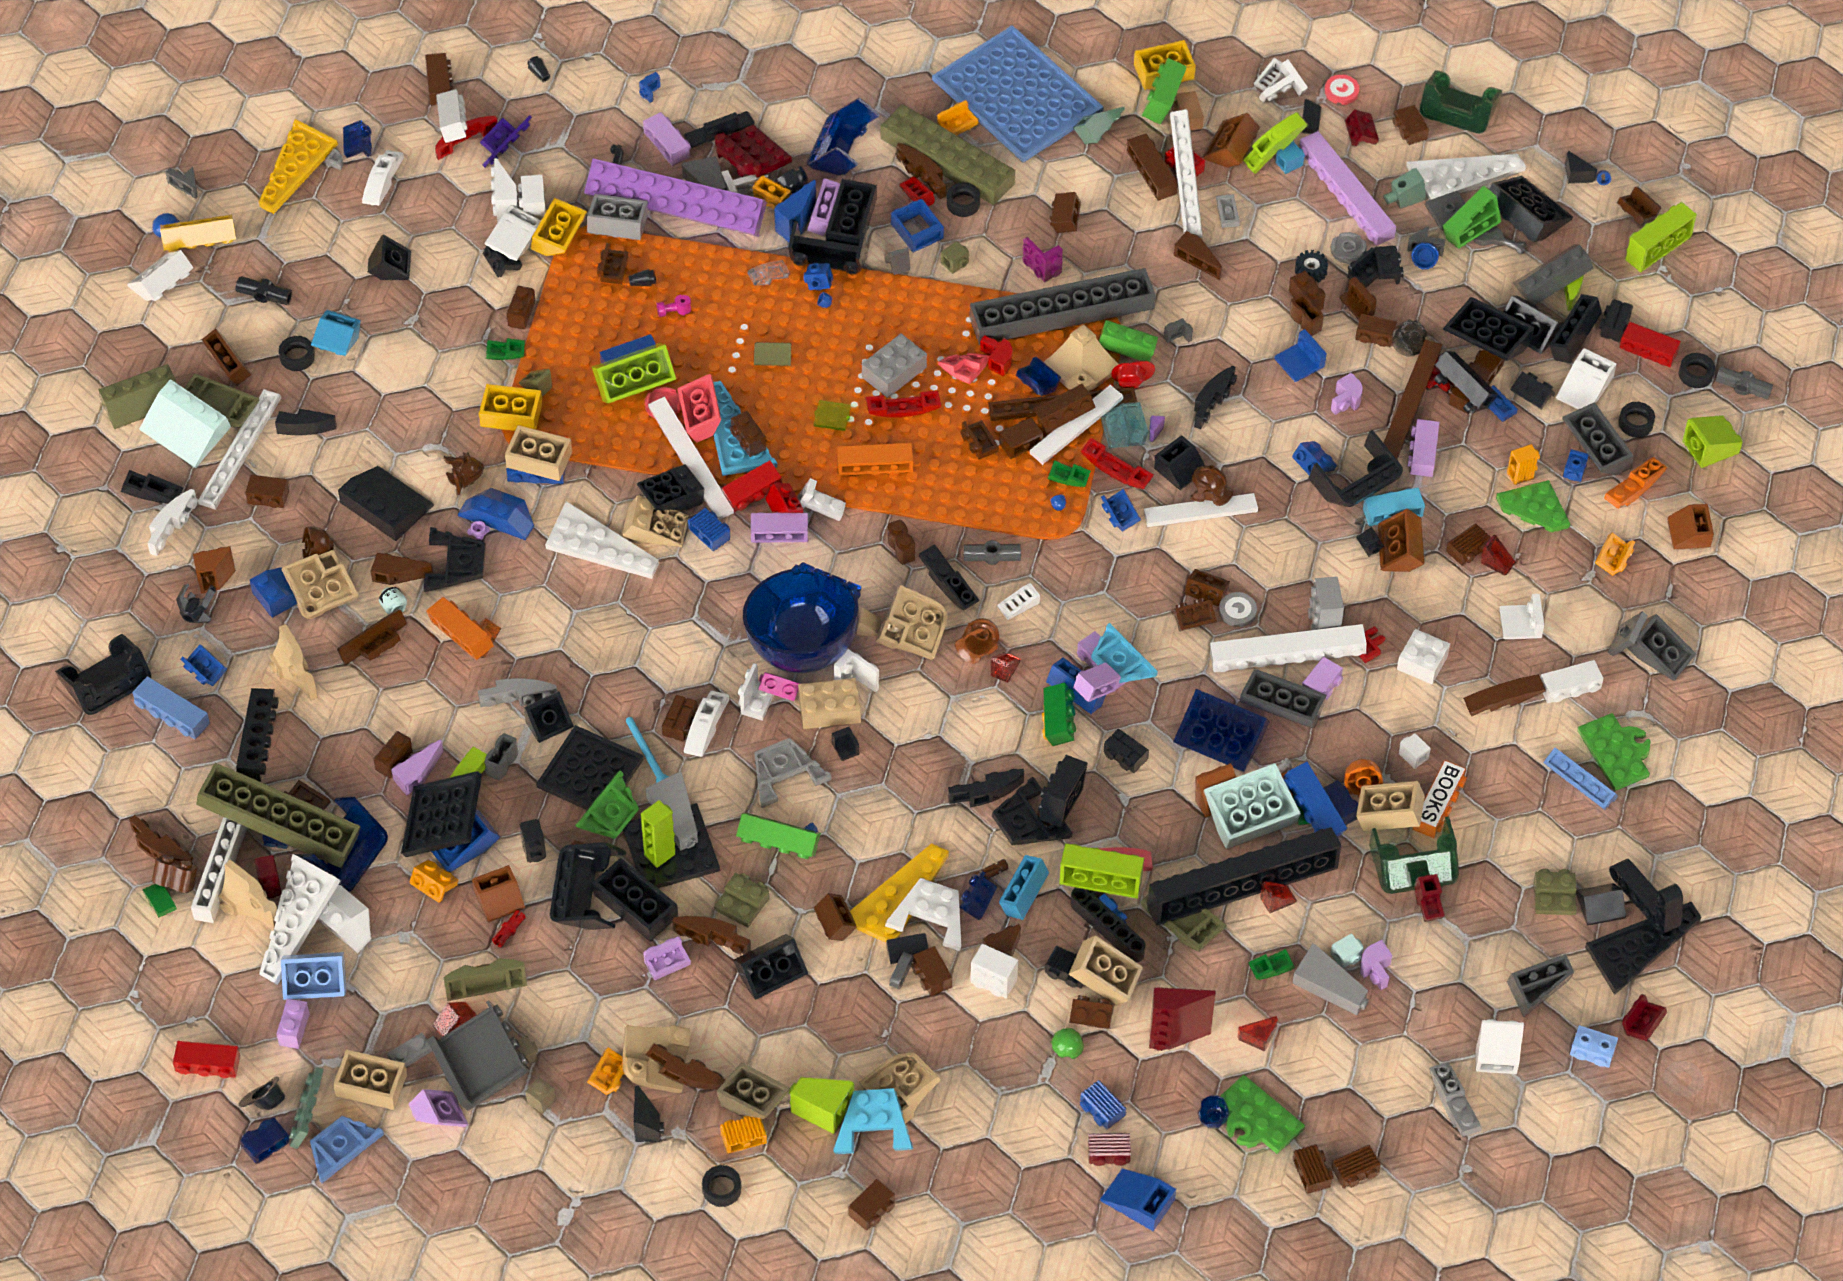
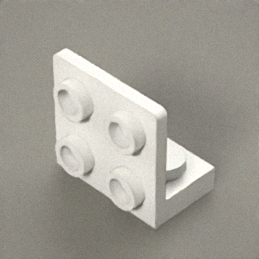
[1499,594,1544,639]
[834,649,879,692]
[738,663,774,721]

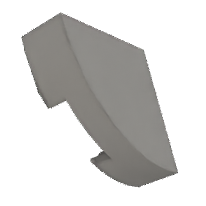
[325,148,343,170]

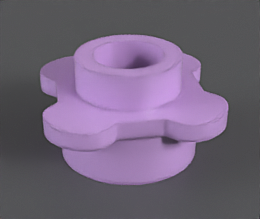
[467,521,490,540]

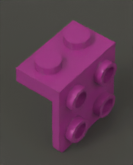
[1022,237,1063,282]

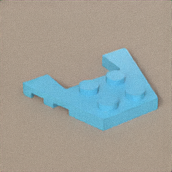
[834,1088,913,1154]

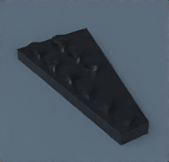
[1585,901,1701,995]

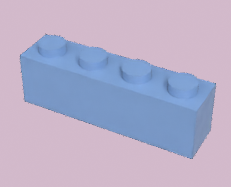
[132,676,210,739]

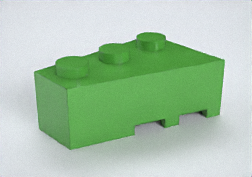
[1141,58,1187,124]
[1443,186,1501,249]

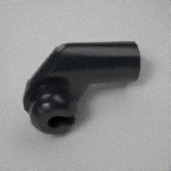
[610,144,624,165]

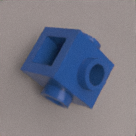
[804,263,833,290]

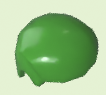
[1051,1028,1084,1059]

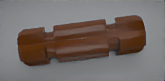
[972,859,1008,884]

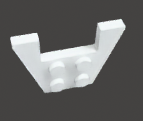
[885,878,961,951]

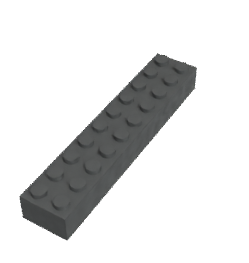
[969,268,1156,345]

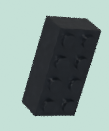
[826,179,877,246]
[592,858,678,942]

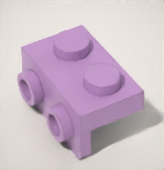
[643,936,691,981]

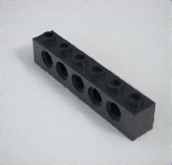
[236,688,279,782]

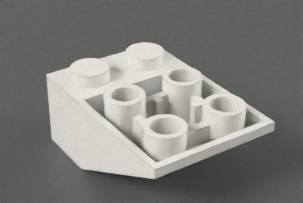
[491,159,519,222]
[485,205,541,261]
[1556,348,1616,409]
[1475,1019,1524,1074]

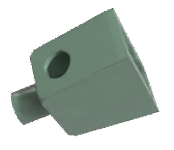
[1384,168,1426,208]

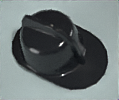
[238,1076,285,1110]

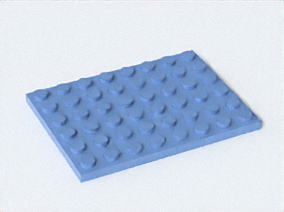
[932,26,1104,163]

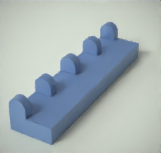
[1543,748,1618,810]

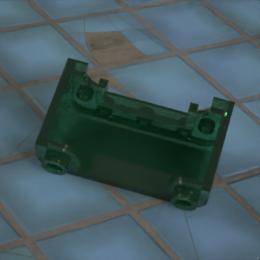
[1419,70,1502,134]

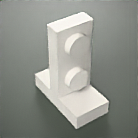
[1259,59,1308,103]
[722,170,769,195]
[797,478,846,521]

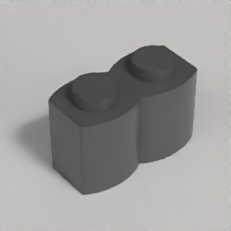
[485,733,518,780]

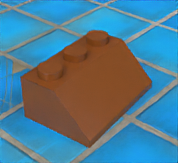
[1202,112,1260,168]
[1378,509,1424,572]

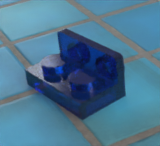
[343,120,372,158]

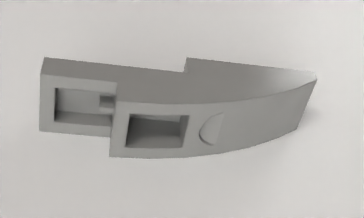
[478,678,557,707]
[1430,1062,1481,1137]

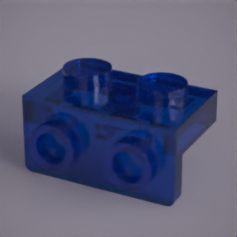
[1016,357,1061,397]
[959,870,998,920]

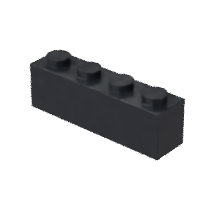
[1550,294,1602,363]

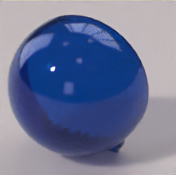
[743,562,861,674]

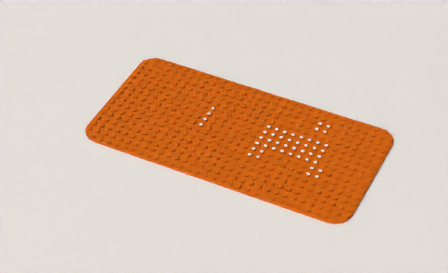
[501,225,1121,540]

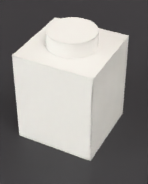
[1399,733,1431,769]

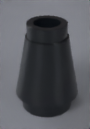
[527,56,550,82]
[629,269,656,286]

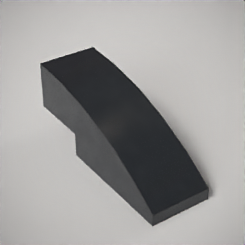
[275,409,337,436]
[121,470,184,504]

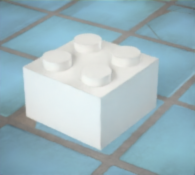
[518,175,546,220]
[1397,629,1450,684]
[970,944,1018,999]

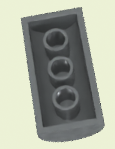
[1240,668,1326,729]

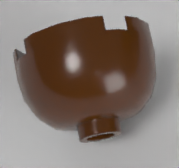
[302,526,334,559]

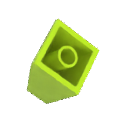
[1682,415,1742,468]
[789,1077,854,1134]

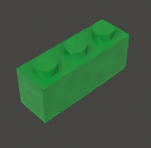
[1043,682,1076,746]

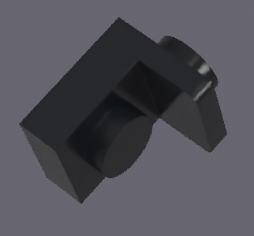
[1356,527,1384,557]

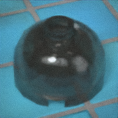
[1392,320,1428,357]

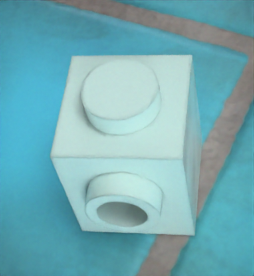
[1330,933,1363,969]

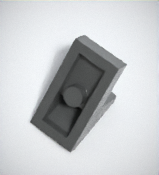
[165,167,198,199]
[1407,227,1446,256]
[884,247,910,275]

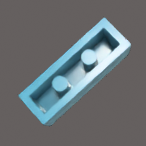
[1363,488,1425,526]

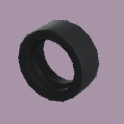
[947,183,980,217]
[278,336,315,371]
[1679,353,1715,388]
[1618,402,1655,437]
[702,1165,742,1207]

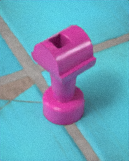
[656,295,691,317]

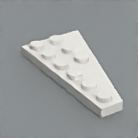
[1406,154,1526,200]
[546,501,659,579]
[259,854,340,985]

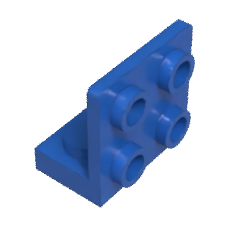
[1274,329,1327,382]

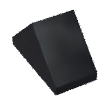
[1565,151,1597,184]

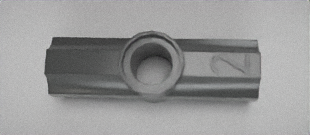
[1715,366,1773,400]
[964,540,1021,565]

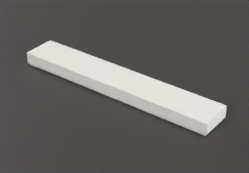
[1030,385,1123,465]
[1144,493,1258,527]

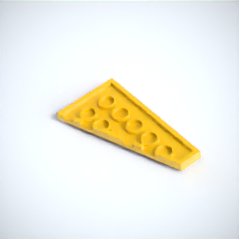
[259,119,338,214]
[850,843,949,942]

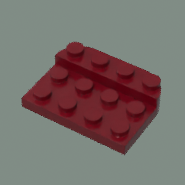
[715,125,792,178]

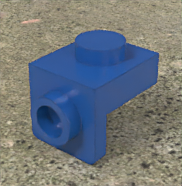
[639,71,661,103]

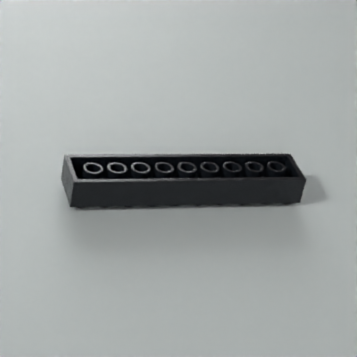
[1147,827,1341,926]

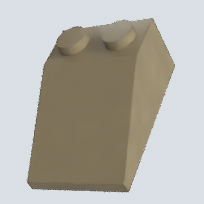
[717,1062,790,1119]

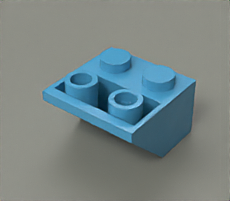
[311,310,361,356]

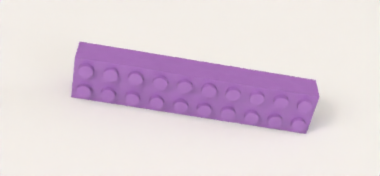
[584,159,767,237]

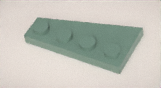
[289,1067,324,1149]

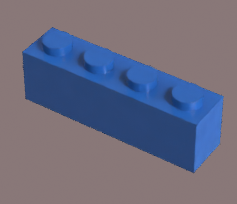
[1283,762,1348,837]

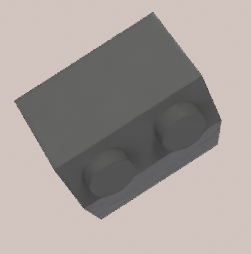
[1628,614,1696,681]

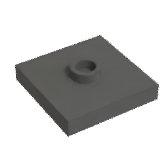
[1425,191,1465,231]
[1608,611,1647,656]

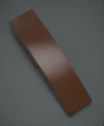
[1463,674,1546,716]

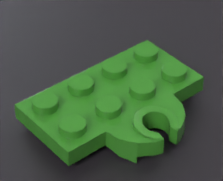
[1578,713,1651,791]
[1216,1075,1305,1154]

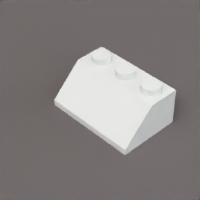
[127,250,193,301]

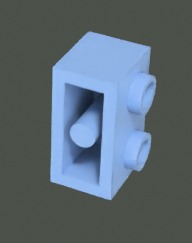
[1570,1025,1618,1068]

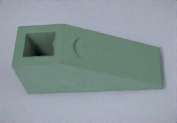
[1074,107,1125,144]

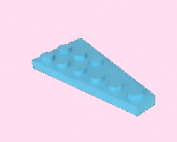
[713,381,777,476]

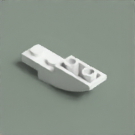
[362,150,404,206]
[148,489,198,556]
[684,691,729,757]

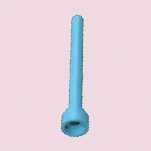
[626,717,669,783]

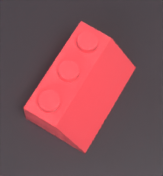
[677,374,721,443]

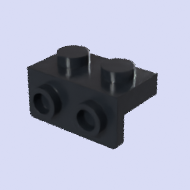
[1374,245,1404,284]
[483,246,523,277]
[1347,247,1379,287]
[1510,371,1556,410]

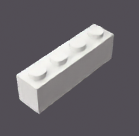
[437,89,468,143]

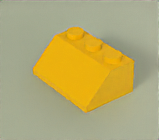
[531,198,587,256]

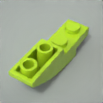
[1243,112,1308,174]

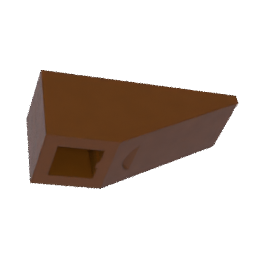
[370,553,433,585]

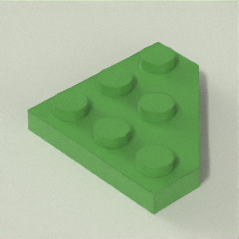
[1496,480,1570,532]

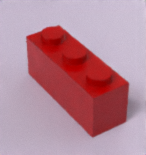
[1619,322,1681,368]
[722,460,782,512]
[173,1041,240,1078]

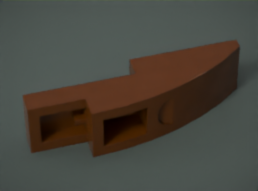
[895,143,946,199]
[129,815,193,865]
[672,916,751,955]
[645,1043,726,1090]

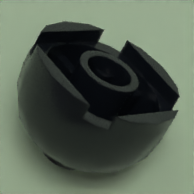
[777,166,809,194]

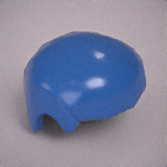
[152,213,180,238]
[1411,242,1439,269]

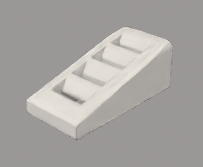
[1254,58,1285,91]
[997,583,1040,620]

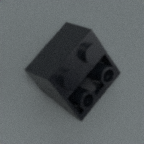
[1154,435,1206,490]

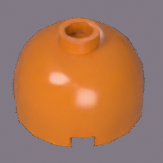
[1344,759,1383,798]

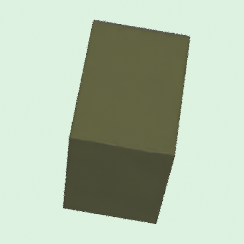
[519,369,552,397]

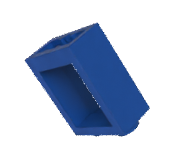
[891,199,944,253]

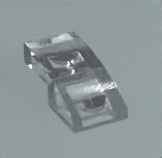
[747,260,790,286]

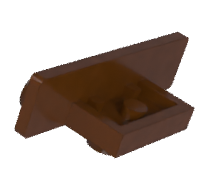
[337,609,407,664]

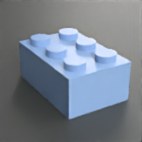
[281,952,347,1000]

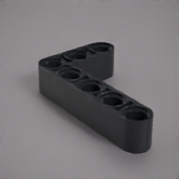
[1609,858,1683,934]
[1071,887,1146,962]

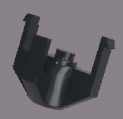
[176,584,217,623]

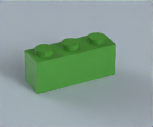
[1098,320,1158,362]

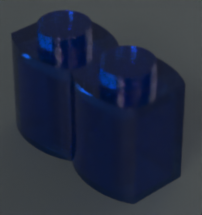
[240,1118,290,1164]

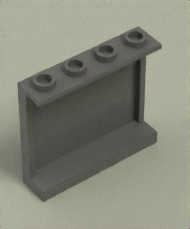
[427,1000,530,1111]

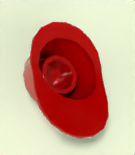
[1111,361,1155,389]

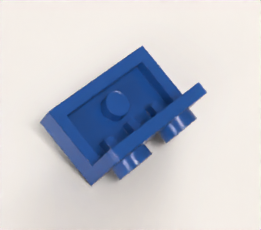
[1292,441,1337,475]
[1101,489,1141,532]
[180,644,227,686]

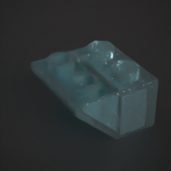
[1101,402,1148,448]

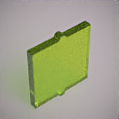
[813,400,851,431]

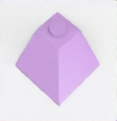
[409,1089,468,1127]

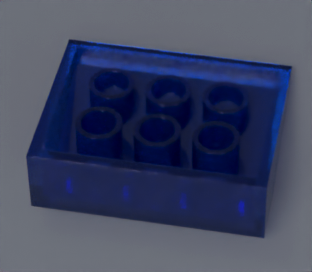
[1173,689,1270,772]

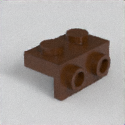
[1617,186,1661,225]
[597,243,629,284]
[1339,277,1377,320]
[960,420,999,459]
[284,780,331,810]
[1069,995,1114,1029]

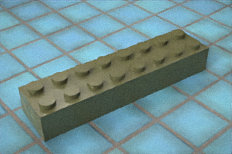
[881,104,1015,205]
[196,763,360,868]

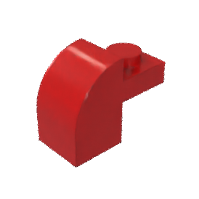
[980,335,1013,377]

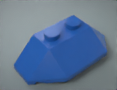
[458,488,534,540]

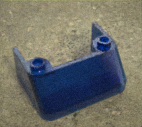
[807,97,880,176]
[295,797,388,892]

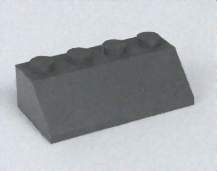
[1513,244,1594,305]
[1562,402,1634,476]

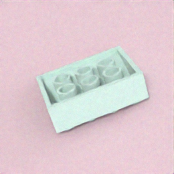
[139,379,231,468]
[1204,763,1300,849]

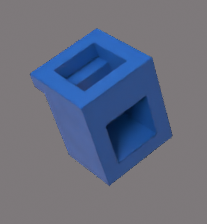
[1563,449,1589,482]

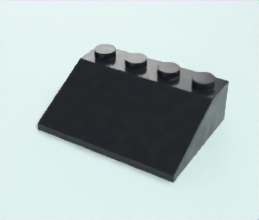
[1489,176,1573,242]
[1443,297,1534,361]
[338,466,434,541]

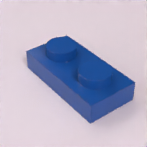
[1489,385,1518,422]

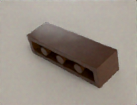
[1127,133,1178,201]
[1448,350,1505,414]

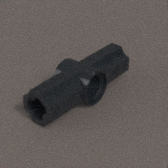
[235,276,292,305]

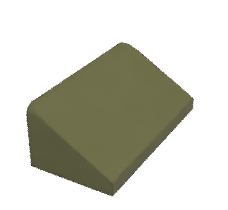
[754,342,791,366]

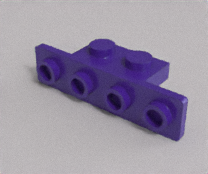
[480,115,532,167]

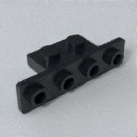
[684,111,755,148]

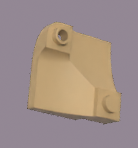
[1043,324,1119,392]
[282,550,359,619]
[875,585,948,660]
[269,624,318,701]
[218,860,277,928]
[623,1025,690,1093]
[859,1053,941,1124]

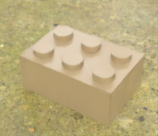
[505,425,572,481]
[798,678,861,729]
[1357,781,1425,831]
[1069,935,1143,1006]
[333,1050,407,1110]

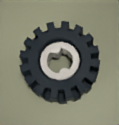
[1295,250,1328,283]

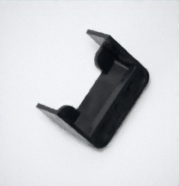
[788,221,868,274]
[1308,430,1403,507]
[550,842,626,930]

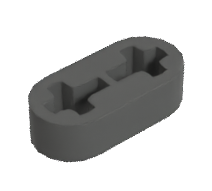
[889,952,913,989]

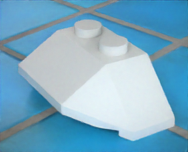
[317,885,371,953]

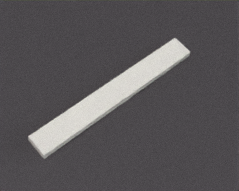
[1170,109,1203,238]
[198,389,281,510]
[648,396,734,520]

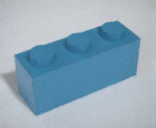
[999,855,1049,920]

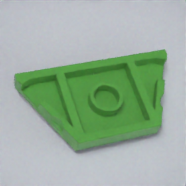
[575,771,639,839]

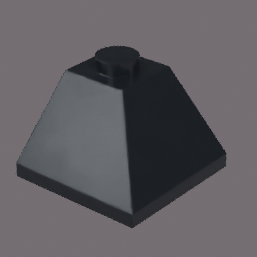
[367,234,411,280]
[633,1086,664,1142]

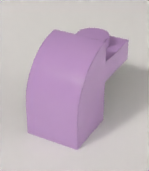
[1331,373,1363,415]
[1360,940,1392,990]

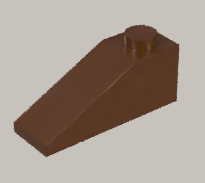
[1174,231,1222,280]

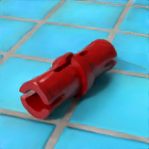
[492,910,526,948]

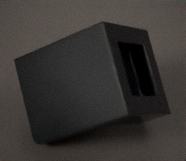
[832,726,859,761]

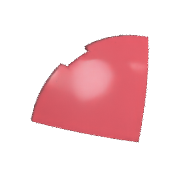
[939,353,989,384]

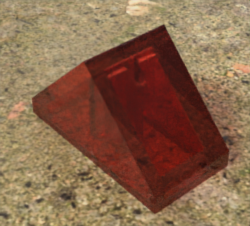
[1481,535,1516,575]
[991,652,1021,683]
[1260,881,1297,914]
[433,1001,477,1037]
[1237,1016,1278,1052]

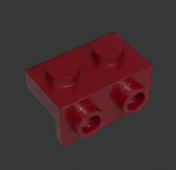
[1345,109,1379,147]
[1622,994,1667,1041]

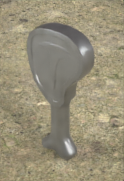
[1474,226,1526,254]

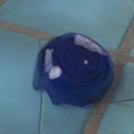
[1198,1095,1229,1128]

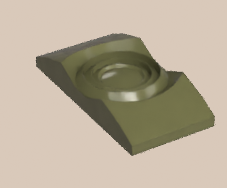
[184,373,259,427]
[1141,877,1227,952]
[443,958,527,1001]

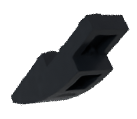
[1194,366,1237,429]
[919,544,979,611]
[948,768,1024,808]

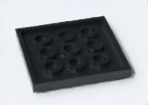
[536,725,644,810]
[401,771,482,857]
[623,803,720,888]

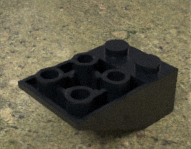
[637,464,704,510]

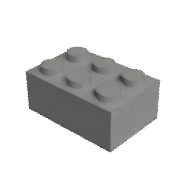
[587,194,648,240]
[862,333,927,398]
[1308,576,1344,630]

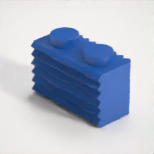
[688,508,730,552]
[1080,1080,1126,1130]

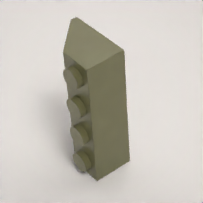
[98,364,177,429]

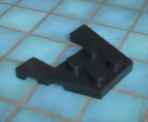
[424,527,486,592]
[992,777,1073,845]

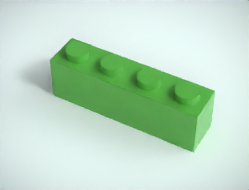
[736,812,821,859]

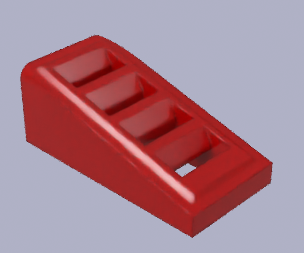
[899,176,935,207]

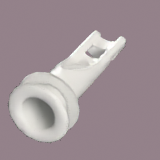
[1277,758,1293,773]

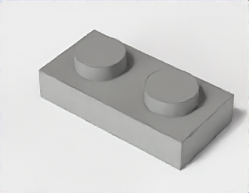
[1216,194,1240,228]
[387,1032,432,1067]

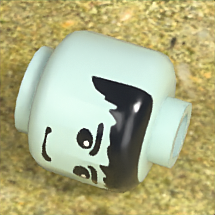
[379,587,407,614]

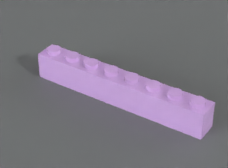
[1299,131,1396,246]

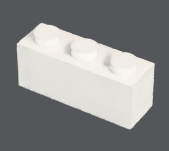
[1540,660,1603,703]

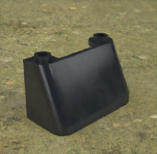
[55,634,151,715]

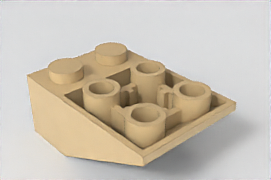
[622,495,689,547]

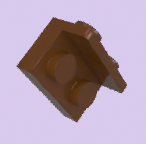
[1184,569,1230,606]
[1171,598,1217,632]

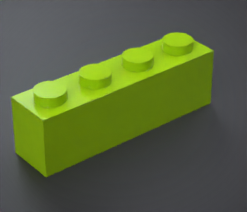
[641,800,675,868]

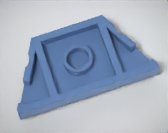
[310,1116,384,1183]

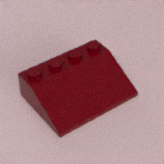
[1149,987,1216,1051]

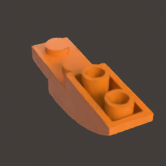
[1604,457,1667,509]

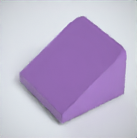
[1150,416,1165,442]

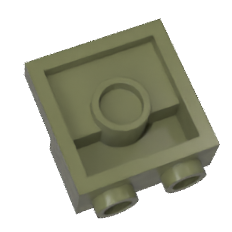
[1534,869,1576,915]
[714,873,769,928]

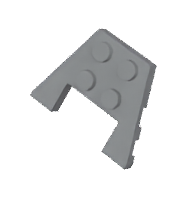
[754,738,831,808]

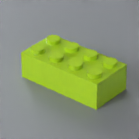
[1625,201,1697,273]
[592,343,676,403]
[1059,843,1144,899]

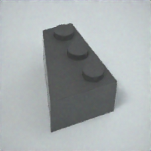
[1507,954,1574,1017]

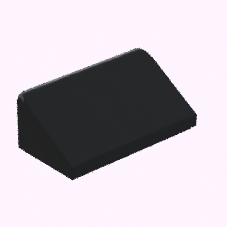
[1301,99,1321,134]
[886,933,928,964]

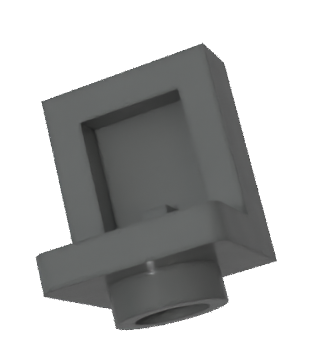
[1163,318,1193,343]

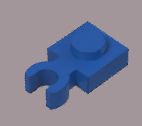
[1098,894,1127,924]

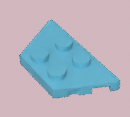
[1091,623,1158,683]

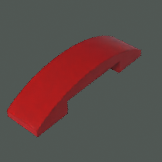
[435,116,498,160]
[865,390,942,418]
[1081,438,1154,489]

